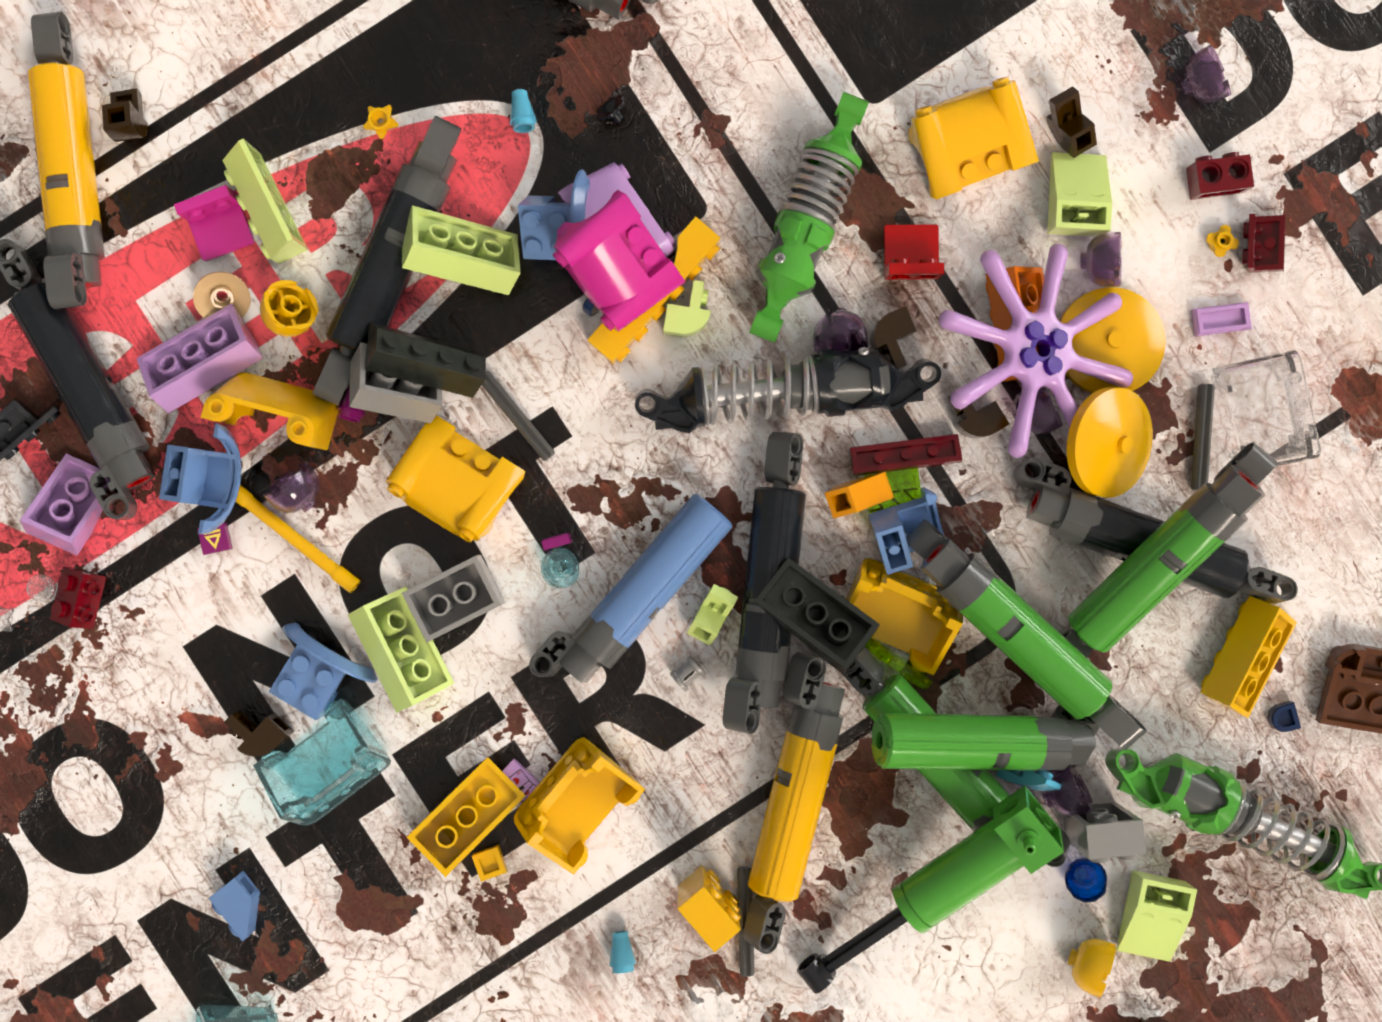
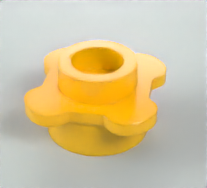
[1206,225,1239,257]

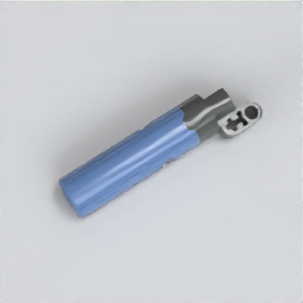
[529,494,732,683]

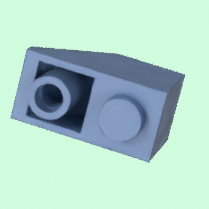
[209,871,260,942]

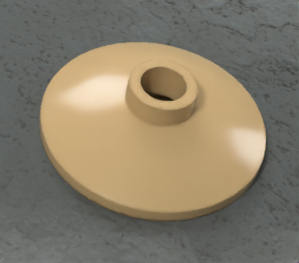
[193,271,251,318]

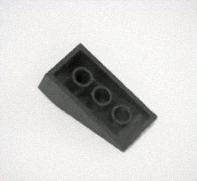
[754,558,880,675]

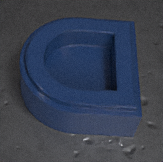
[1267,701,1301,732]

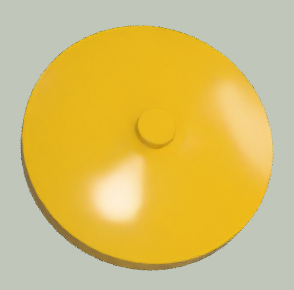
[1059,287,1166,394]
[1067,387,1153,498]

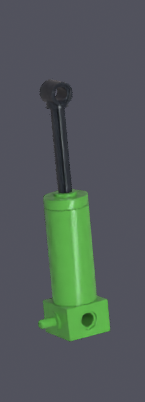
[797,785,1064,994]

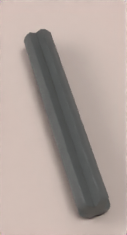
[482,371,555,461]
[1191,384,1215,491]
[737,867,755,977]

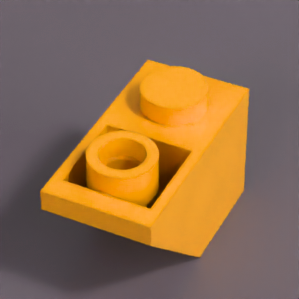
[825,472,894,519]

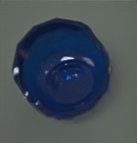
[1065,857,1107,902]

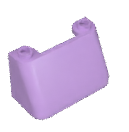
[557,162,677,259]

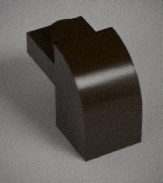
[1046,86,1097,158]
[102,88,148,142]
[870,306,916,369]
[948,395,1010,438]
[224,710,294,756]

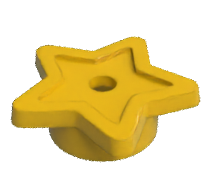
[363,105,398,139]

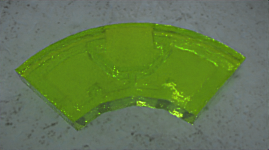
[865,638,932,689]

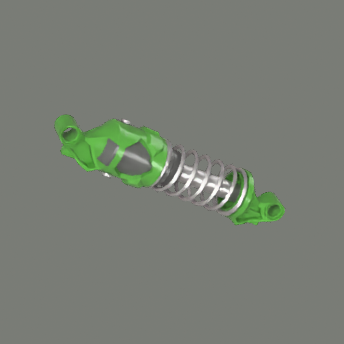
[1105,749,1382,899]

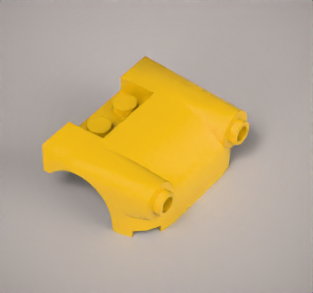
[908,76,1039,200]
[385,415,525,542]

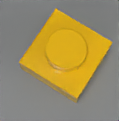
[472,844,508,882]

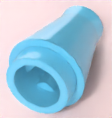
[510,89,537,133]
[609,931,636,974]

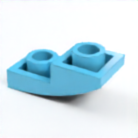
[996,770,1062,791]

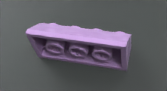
[136,304,263,413]

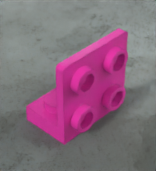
[174,185,255,262]

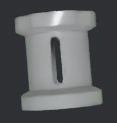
[670,656,706,692]

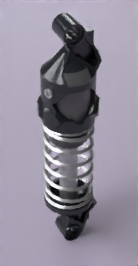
[635,347,941,433]

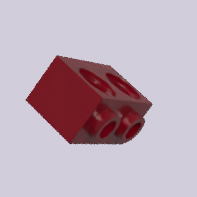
[1186,152,1255,200]

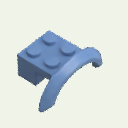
[518,169,590,260]
[159,423,241,534]
[868,487,944,575]
[269,623,377,720]

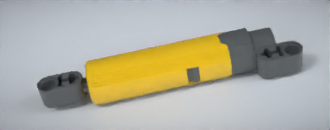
[27,11,105,309]
[743,651,845,954]

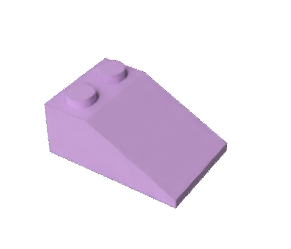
[20,453,111,556]

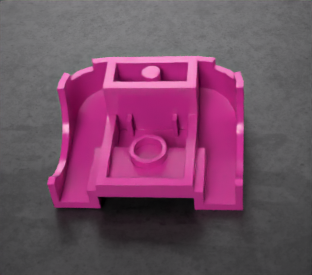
[552,190,685,332]

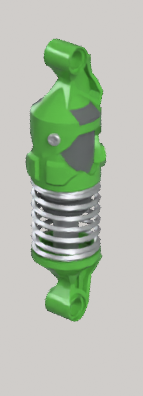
[749,92,870,343]

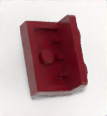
[1242,214,1286,273]
[50,566,106,629]

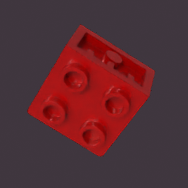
[884,224,944,280]

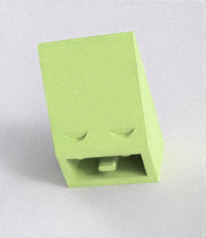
[1047,152,1112,237]
[1116,870,1197,962]

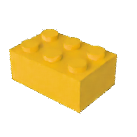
[677,865,741,952]

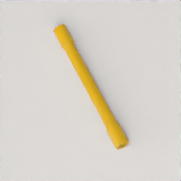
[235,485,361,594]

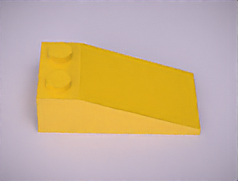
[407,757,526,877]

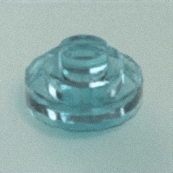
[541,548,579,589]

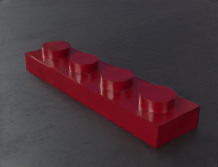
[849,434,963,476]

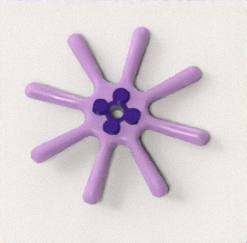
[939,244,1133,458]

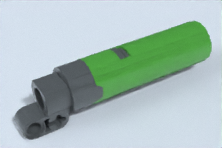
[871,705,1100,770]

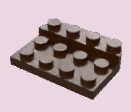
[1315,644,1382,734]

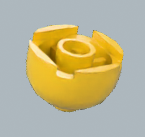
[259,280,319,337]
[1067,938,1116,998]

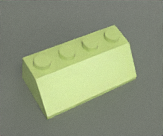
[222,138,308,264]
[402,205,521,295]
[348,587,454,713]

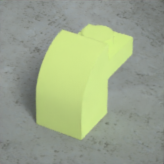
[663,280,711,337]
[686,584,738,646]

